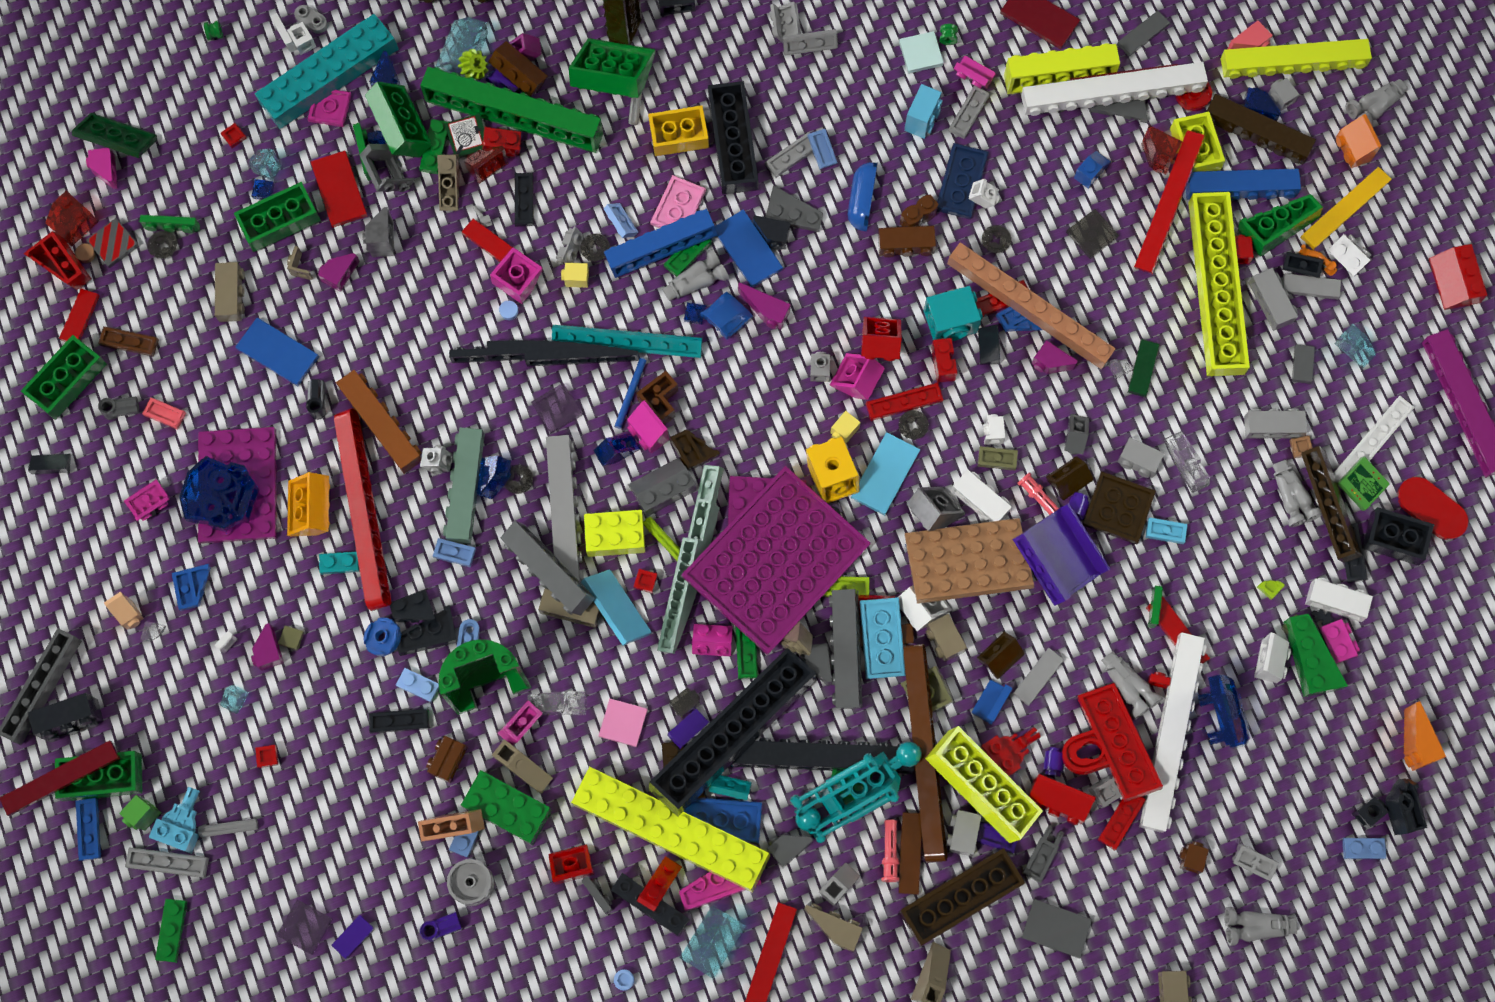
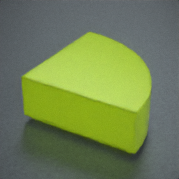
[1257,580,1285,600]

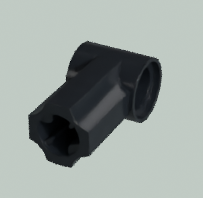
[306,379,326,420]

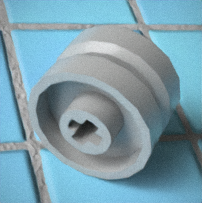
[447,859,495,906]

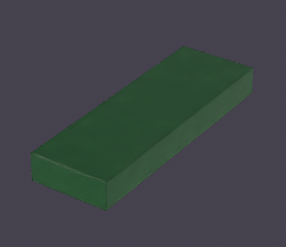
[1127,339,1159,398]

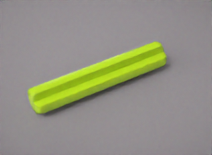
[643,517,680,561]

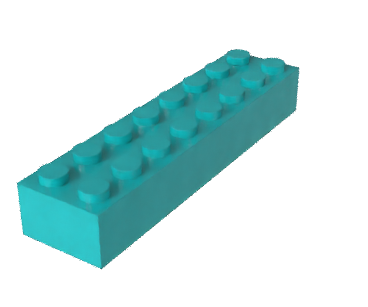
[254,14,399,129]

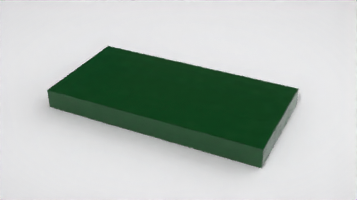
[72,113,157,158]

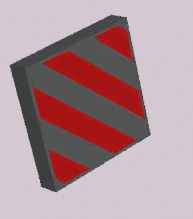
[86,218,139,268]

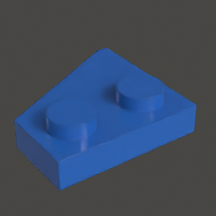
[996,307,1043,332]
[171,564,211,611]

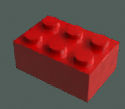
[861,317,902,361]

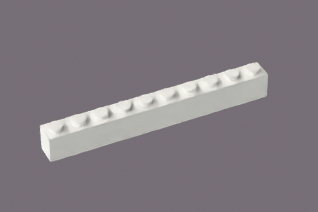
[1021,62,1208,116]
[1139,632,1206,833]

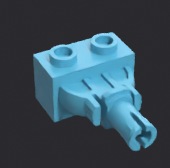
[149,787,200,854]

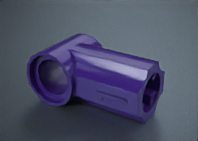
[485,68,522,94]
[420,912,462,942]

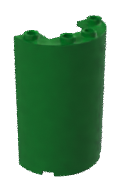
[438,640,532,715]

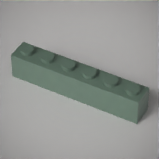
[443,427,485,544]

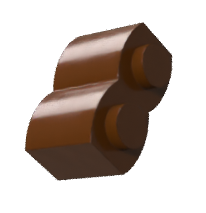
[900,194,938,227]

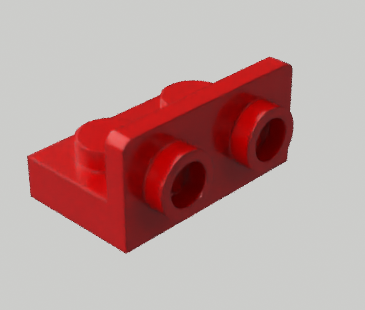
[482,127,521,157]

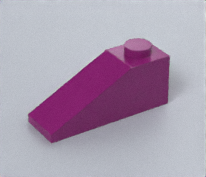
[738,282,791,330]

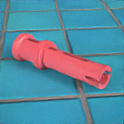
[1017,472,1059,515]
[882,820,900,882]

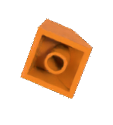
[1336,114,1381,168]

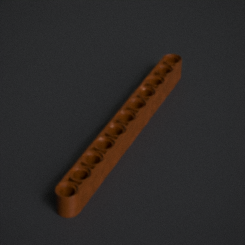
[903,644,947,863]

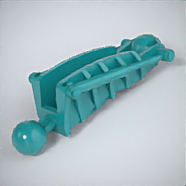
[790,742,922,843]

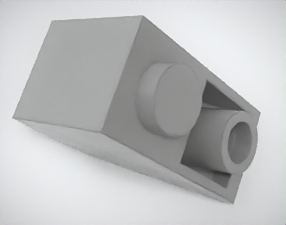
[819,862,860,906]

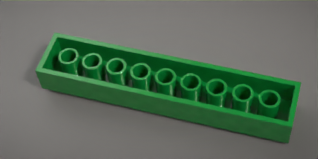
[420,67,603,153]

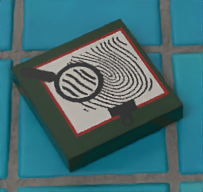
[444,113,485,158]

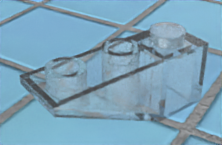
[527,691,587,715]

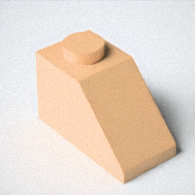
[104,592,144,630]

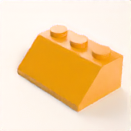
[287,472,330,537]

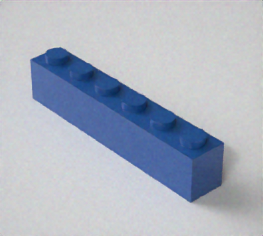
[1186,169,1301,200]
[604,208,717,278]

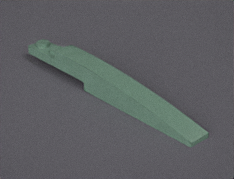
[657,465,724,654]

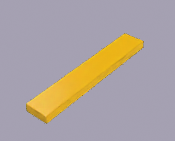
[1300,167,1392,250]

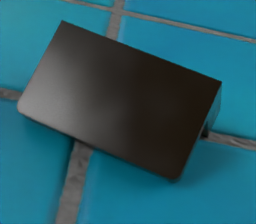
[1046,456,1093,500]
[977,631,1025,679]

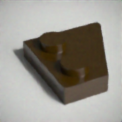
[669,429,720,471]

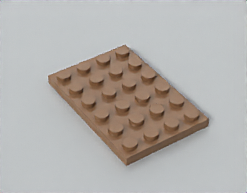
[905,518,1034,604]

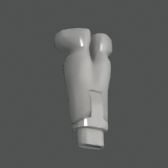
[1345,79,1408,125]
[662,249,729,301]
[1272,460,1322,528]
[1101,651,1164,720]
[1224,907,1297,946]

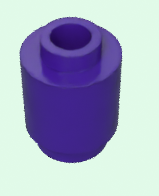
[1069,493,1089,521]
[1043,747,1064,778]

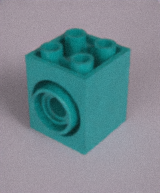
[924,286,983,341]

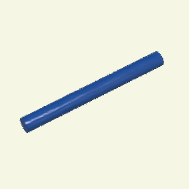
[614,358,646,429]

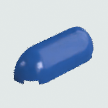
[847,162,878,232]

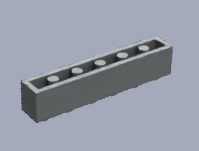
[500,521,595,616]
[829,589,863,709]
[0,628,82,745]

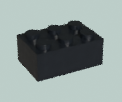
[1362,507,1434,566]
[28,693,104,742]

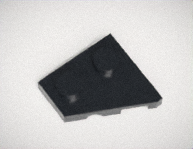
[390,589,437,623]

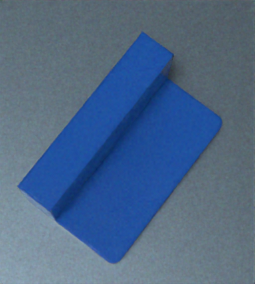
[972,680,1013,725]

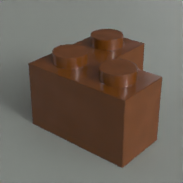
[636,371,679,425]

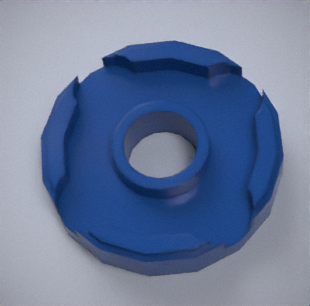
[363,618,401,657]

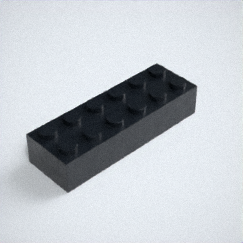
[708,81,758,195]

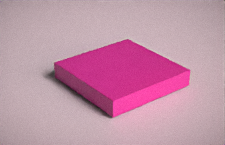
[307,90,352,127]

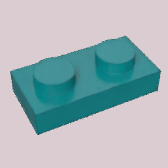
[319,552,360,575]
[708,775,752,800]

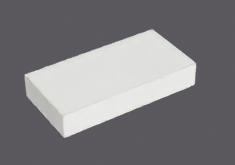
[271,13,296,52]

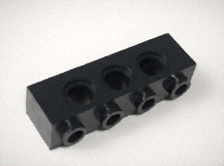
[611,873,690,937]

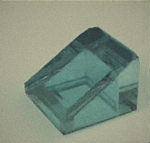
[220,685,248,714]

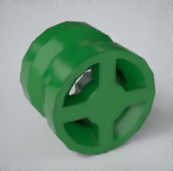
[204,20,223,41]
[940,24,958,45]

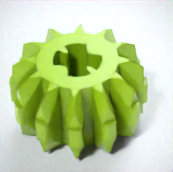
[457,49,489,80]

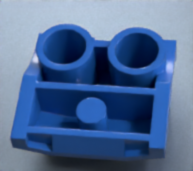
[700,292,753,340]

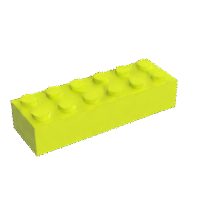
[1004,43,1120,94]
[925,726,1043,843]

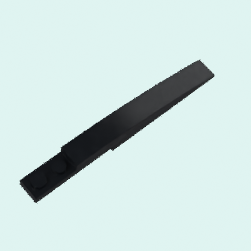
[449,340,639,367]

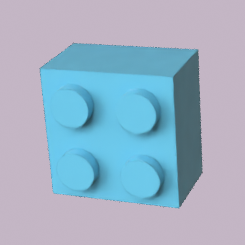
[904,84,943,139]

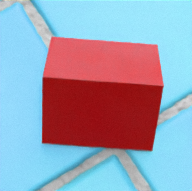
[548,844,595,885]

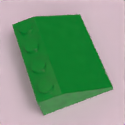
[568,38,656,98]

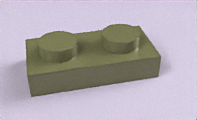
[977,446,1018,471]

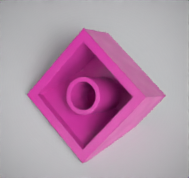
[490,247,543,304]
[830,353,885,400]
[627,400,669,454]

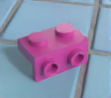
[954,56,996,89]
[124,479,170,521]
[1320,619,1360,664]
[692,624,733,656]

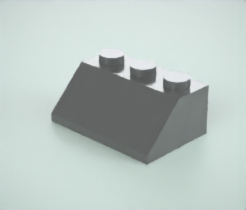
[628,458,696,517]

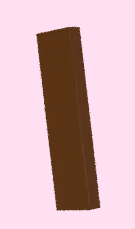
[898,812,922,895]

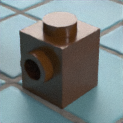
[1179,841,1209,874]

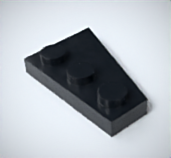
[398,605,457,656]

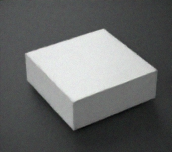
[214,631,237,653]

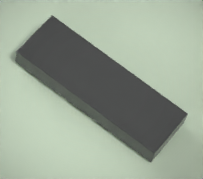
[1117,11,1170,57]

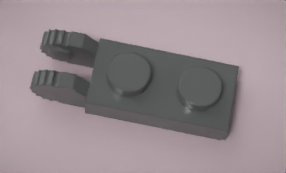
[1022,825,1064,883]

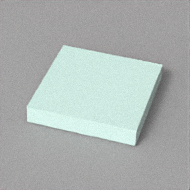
[899,31,943,74]

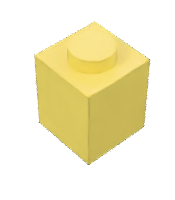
[561,263,589,288]
[831,411,860,444]

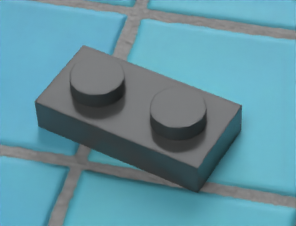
[582,876,613,915]

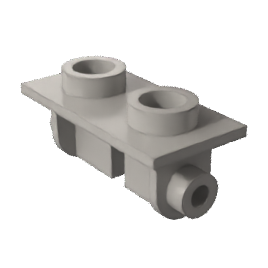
[556,226,584,264]

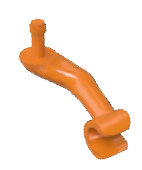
[1299,244,1337,276]

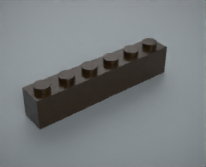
[1206,93,1316,165]
[1301,446,1362,563]

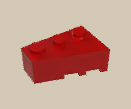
[23,231,92,290]

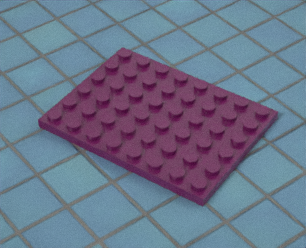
[681,466,871,655]

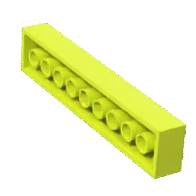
[1188,192,1250,376]
[571,766,770,893]

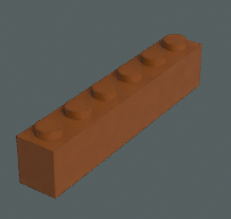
[336,370,422,474]

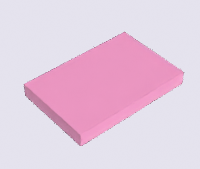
[650,175,706,228]

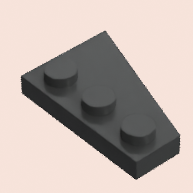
[1089,99,1148,123]
[766,185,823,232]

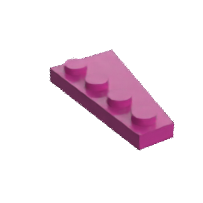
[679,872,762,912]

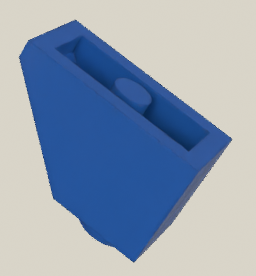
[1074,151,1111,189]

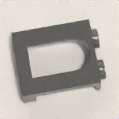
[360,144,415,192]

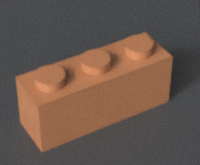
[418,809,485,842]

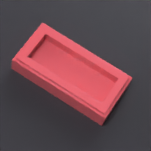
[142,398,186,430]

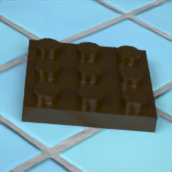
[1082,471,1156,545]

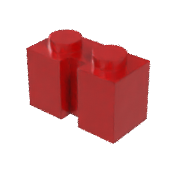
[931,338,957,383]

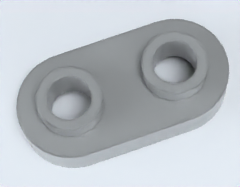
[294,5,328,34]

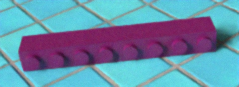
[1422,329,1495,478]

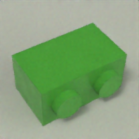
[119,795,162,831]

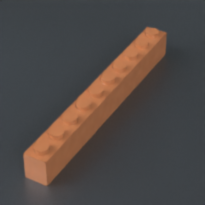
[947,242,1115,370]

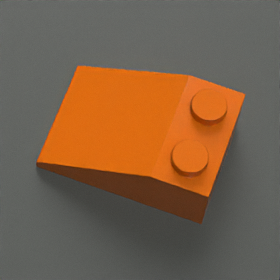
[1404,701,1446,771]

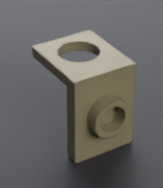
[287,246,313,280]

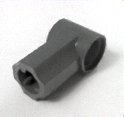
[98,396,140,420]

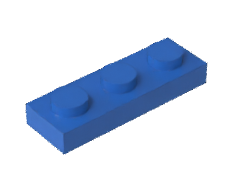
[76,798,101,861]

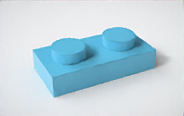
[1145,518,1187,544]

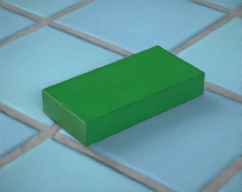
[1148,585,1163,628]

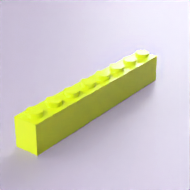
[1221,39,1372,79]

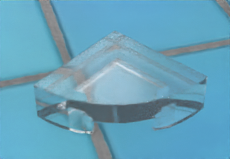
[1107,359,1133,379]
[140,621,166,642]

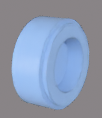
[499,301,518,320]
[614,970,634,991]

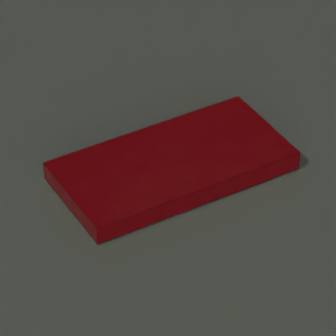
[1000,0,1080,50]

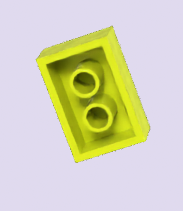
[1170,112,1225,172]
[584,510,645,557]

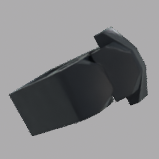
[1385,778,1428,835]

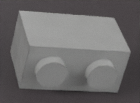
[1117,437,1165,478]
[946,810,981,857]

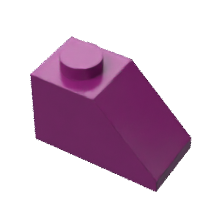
[509,33,542,61]
[318,253,360,292]
[1031,340,1078,374]
[251,623,284,671]

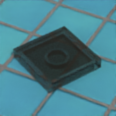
[1066,209,1119,259]

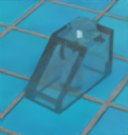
[249,149,281,181]
[1334,323,1376,368]

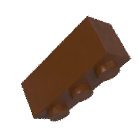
[488,41,548,97]
[878,226,936,258]

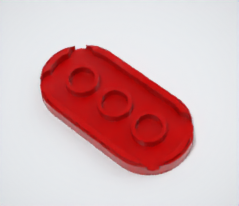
[1397,477,1468,540]

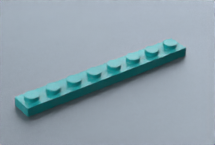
[552,325,702,358]

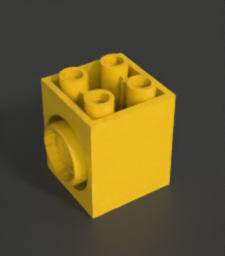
[806,437,859,503]

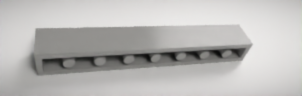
[546,435,584,582]

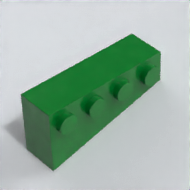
[1237,194,1323,257]
[1284,614,1348,697]

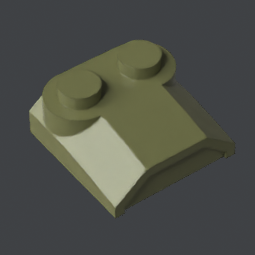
[901,666,954,712]

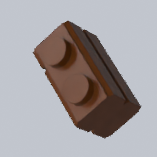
[426,736,468,783]

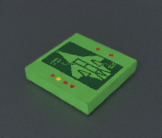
[1337,456,1390,511]

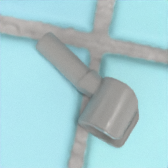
[473,205,492,227]

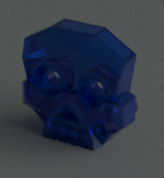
[179,456,259,532]
[1197,674,1250,749]

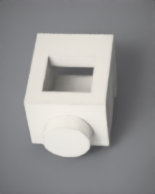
[287,22,316,55]
[969,179,1000,209]
[983,414,1005,445]

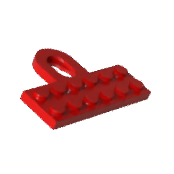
[1062,683,1163,802]

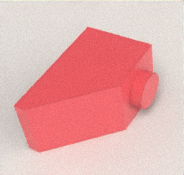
[1228,21,1273,49]

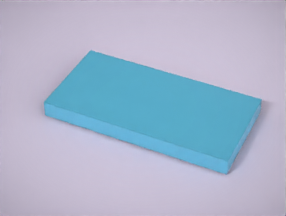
[851,432,920,516]
[581,569,652,646]
[859,598,905,679]

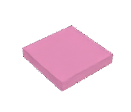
[599,699,648,747]

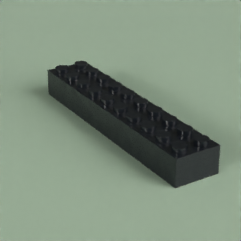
[649,648,816,817]

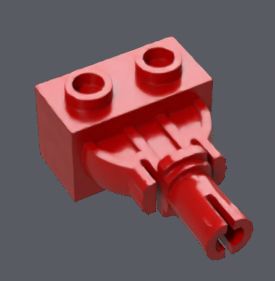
[980,727,1041,777]

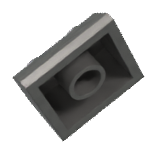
[362,207,394,257]
[907,487,965,531]

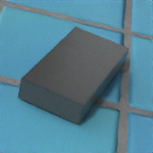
[1292,344,1315,384]

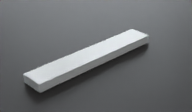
[1333,396,1415,491]

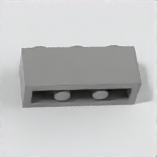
[1248,268,1298,331]
[1244,408,1307,439]

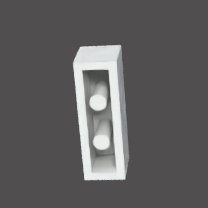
[951,470,1011,522]
[1305,578,1373,622]

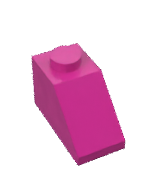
[86,148,117,189]
[498,700,543,746]

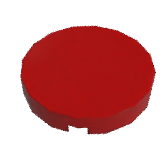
[1175,82,1213,111]

